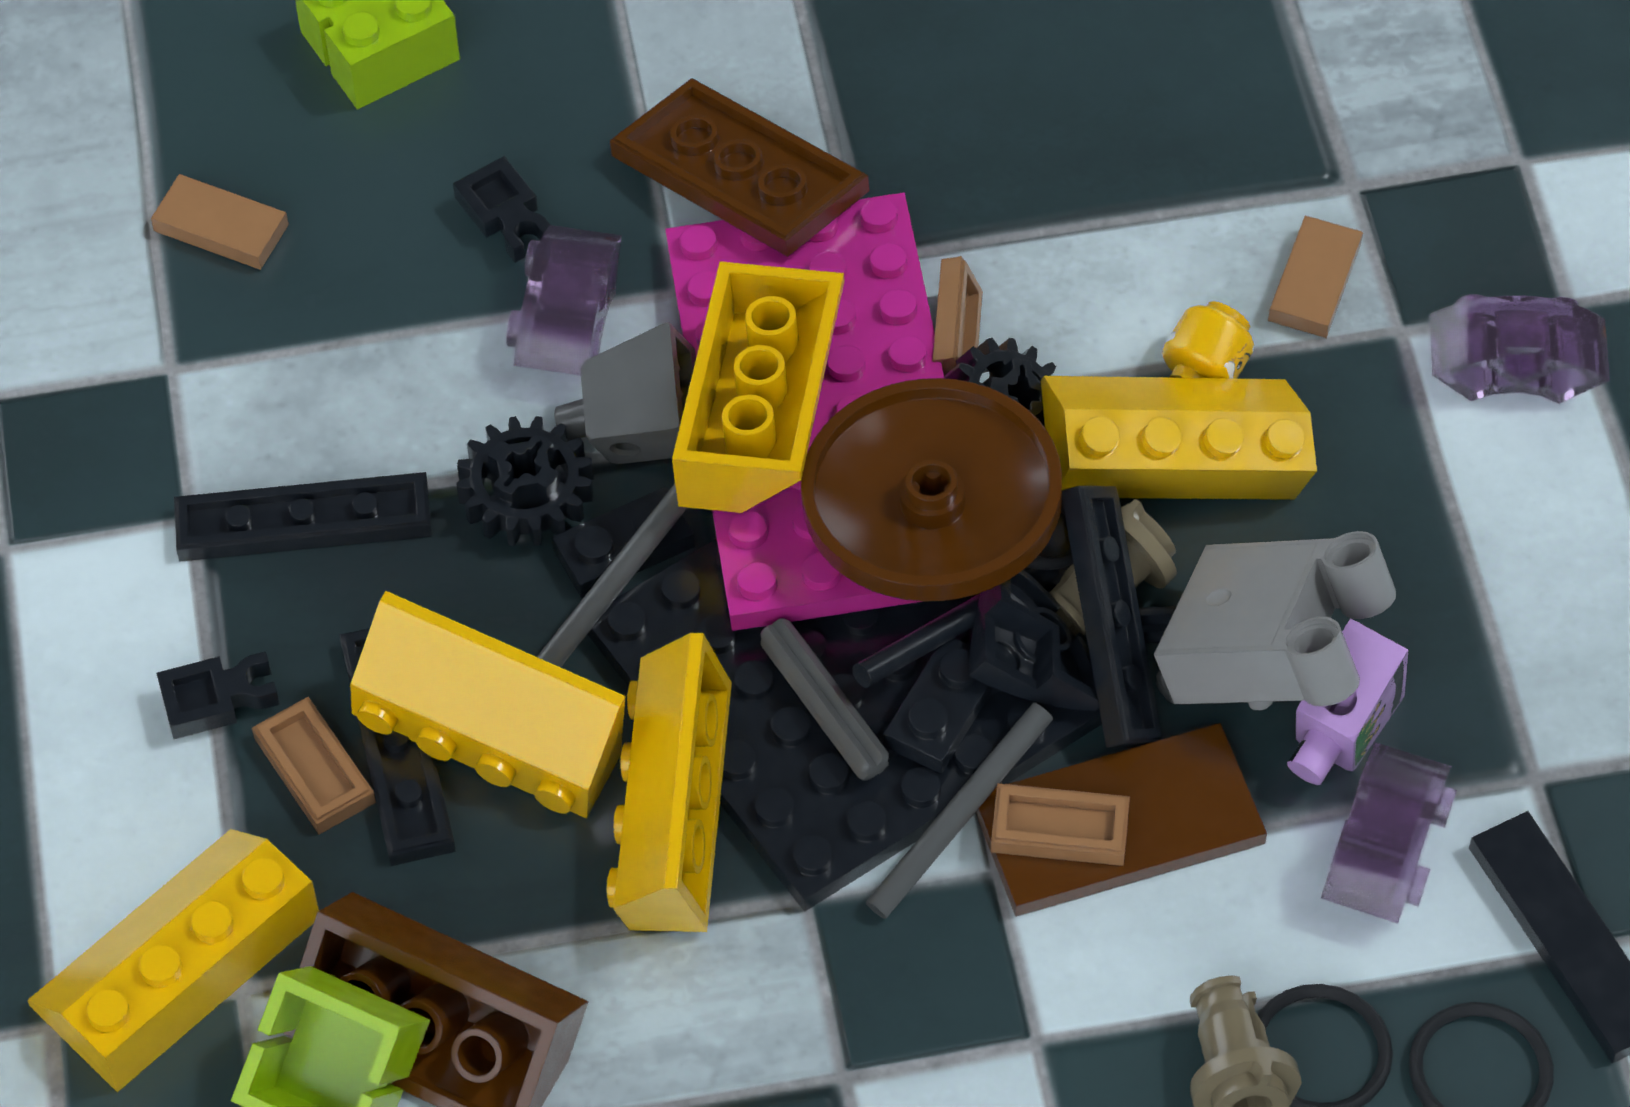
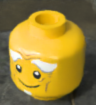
[1162,301,1255,379]

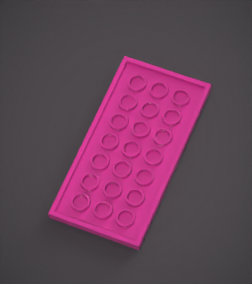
[665,192,944,631]

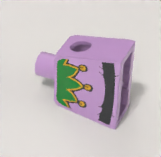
[1287,618,1408,785]

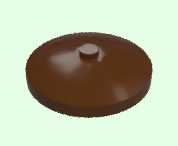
[801,378,1062,601]

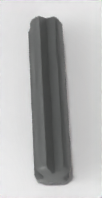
[760,618,889,781]

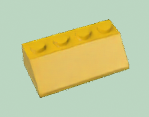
[672,261,845,513]
[1041,376,1317,500]
[350,591,625,819]
[607,633,732,932]
[27,829,319,1093]

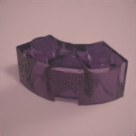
[506,225,622,376]
[1429,294,1610,404]
[1321,742,1457,923]

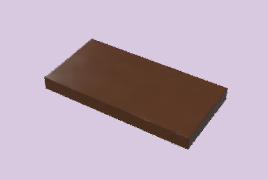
[610,78,869,257]
[975,723,1267,917]

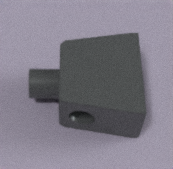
[554,322,696,464]

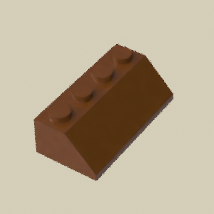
[283,892,589,1107]

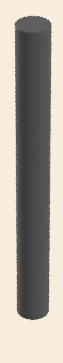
[537,483,688,668]
[866,703,1053,919]

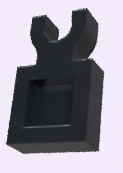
[453,156,554,263]
[156,651,280,740]

